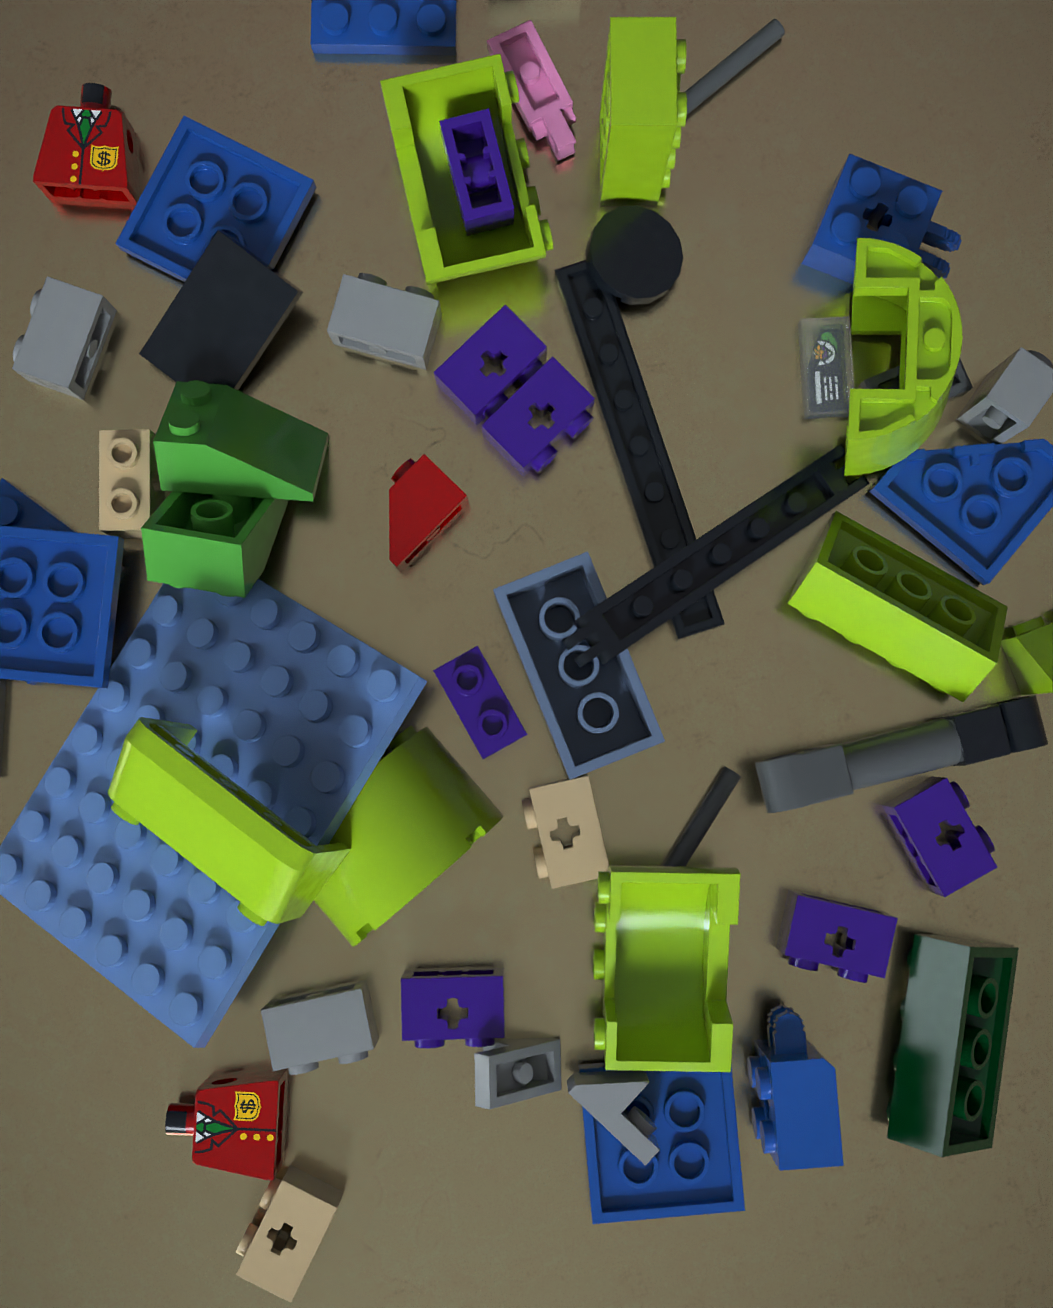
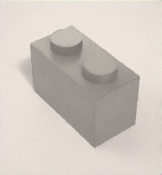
[327,273,442,370]
[12,276,117,400]
[956,347,1053,444]
[261,980,379,1075]

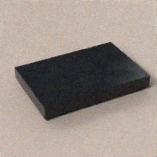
[139,230,303,390]

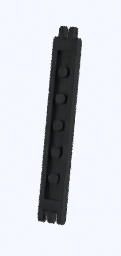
[562,443,870,668]

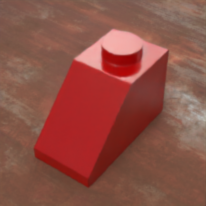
[389,454,469,572]

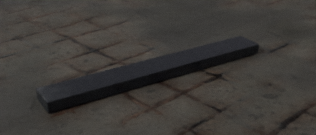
[555,260,725,641]

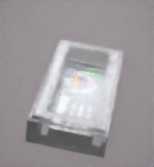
[798,316,855,419]

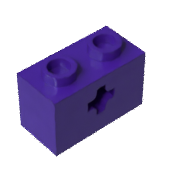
[439,108,514,236]
[433,304,547,426]
[481,356,595,477]
[433,646,528,759]
[882,776,998,897]
[776,890,898,983]
[401,968,506,1048]

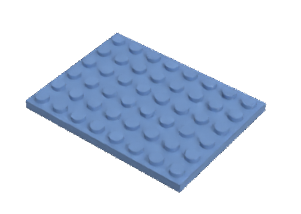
[0,579,427,1048]

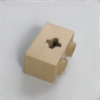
[99,429,165,539]
[521,774,609,889]
[235,1165,344,1303]

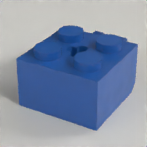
[801,154,962,284]
[747,1003,844,1171]

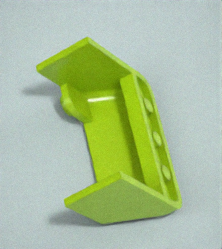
[108,717,351,926]

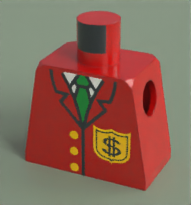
[33,83,140,206]
[165,1069,287,1180]

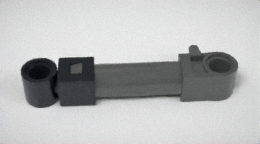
[755,695,1048,813]

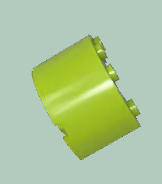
[380,54,553,285]
[844,238,963,476]
[314,725,504,947]
[593,865,741,1072]

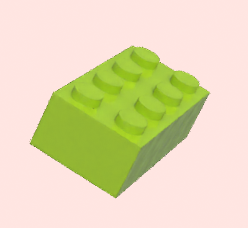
[599,17,687,206]

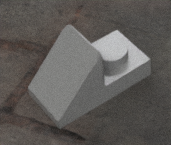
[474,1038,562,1109]
[567,1071,660,1166]

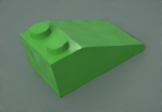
[153,380,329,502]
[141,491,289,598]

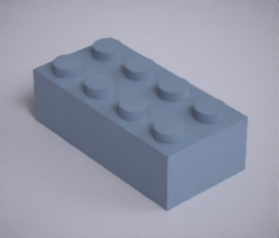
[493,551,665,780]

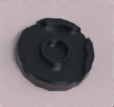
[585,205,683,305]

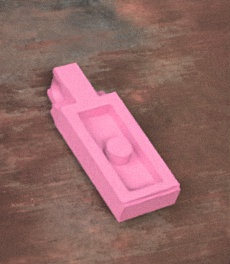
[487,20,576,161]

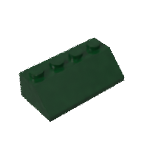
[886,934,1019,1157]

